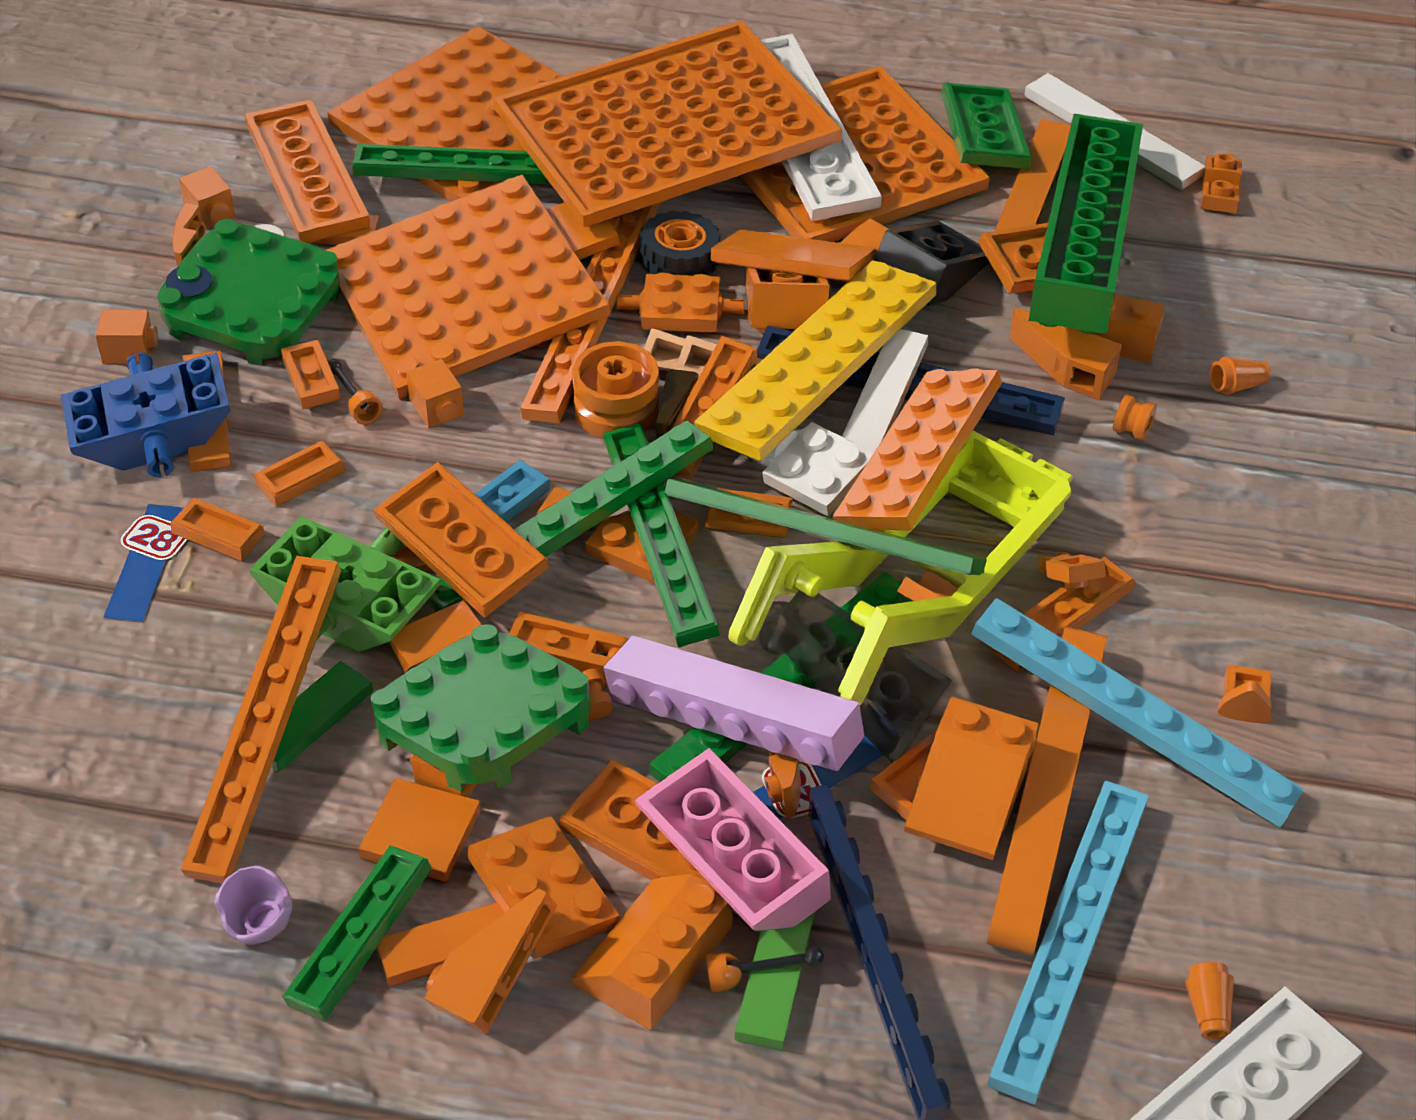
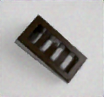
[657,369,699,439]

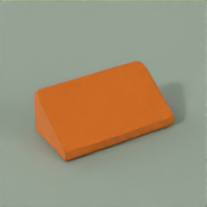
[705,488,793,539]
[390,600,482,674]

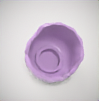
[215,865,293,945]

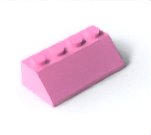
[635,748,831,931]

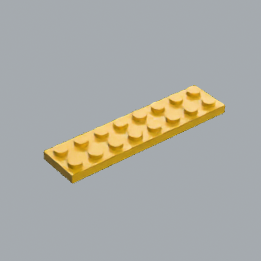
[694,260,936,461]

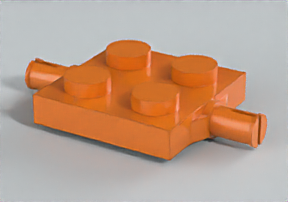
[617,273,745,332]

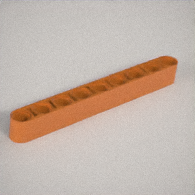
[987,627,1108,956]

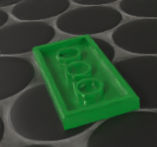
[941,83,1032,169]

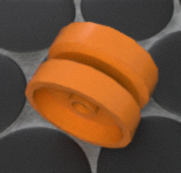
[572,341,659,439]

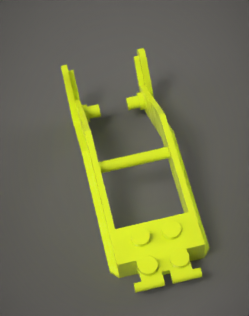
[728,431,1073,705]

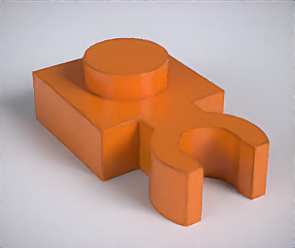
[1037,552,1106,588]

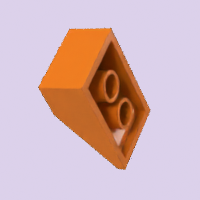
[744,267,829,333]
[904,696,1039,860]

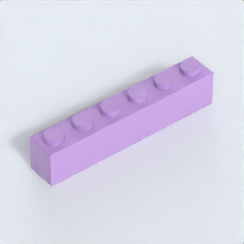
[603,635,864,771]

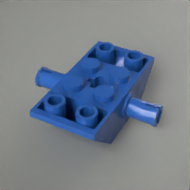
[61,352,231,478]

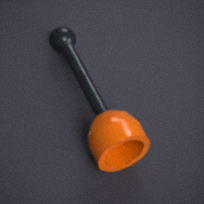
[328,359,383,425]
[706,947,824,993]

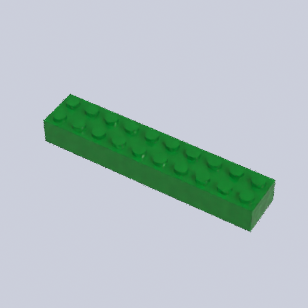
[1028,113,1143,334]

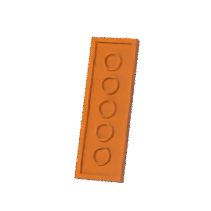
[244,99,371,243]
[833,368,1002,531]

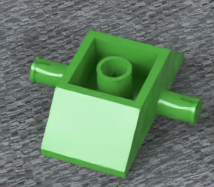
[250,516,441,652]

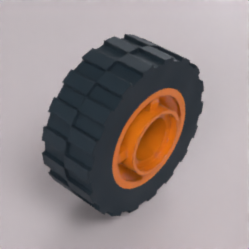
[639,211,721,276]

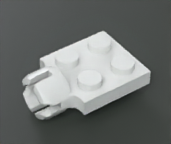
[751,422,874,516]

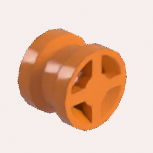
[1113,394,1157,441]

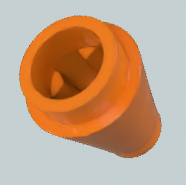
[1209,357,1271,395]
[1185,962,1234,1039]

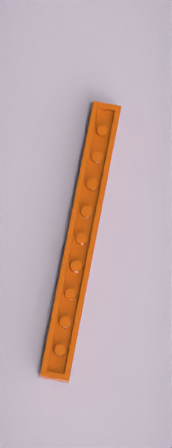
[520,202,661,423]

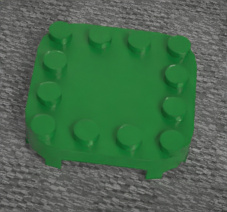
[157,219,340,366]
[371,625,592,792]

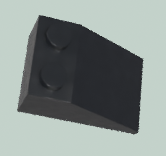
[874,220,990,306]

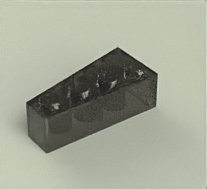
[771,590,952,763]

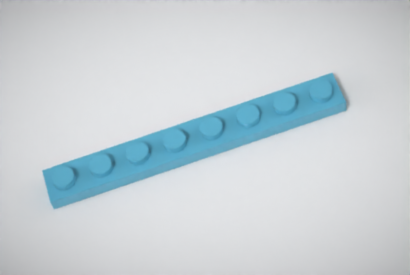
[971,598,1304,828]
[987,780,1149,1105]

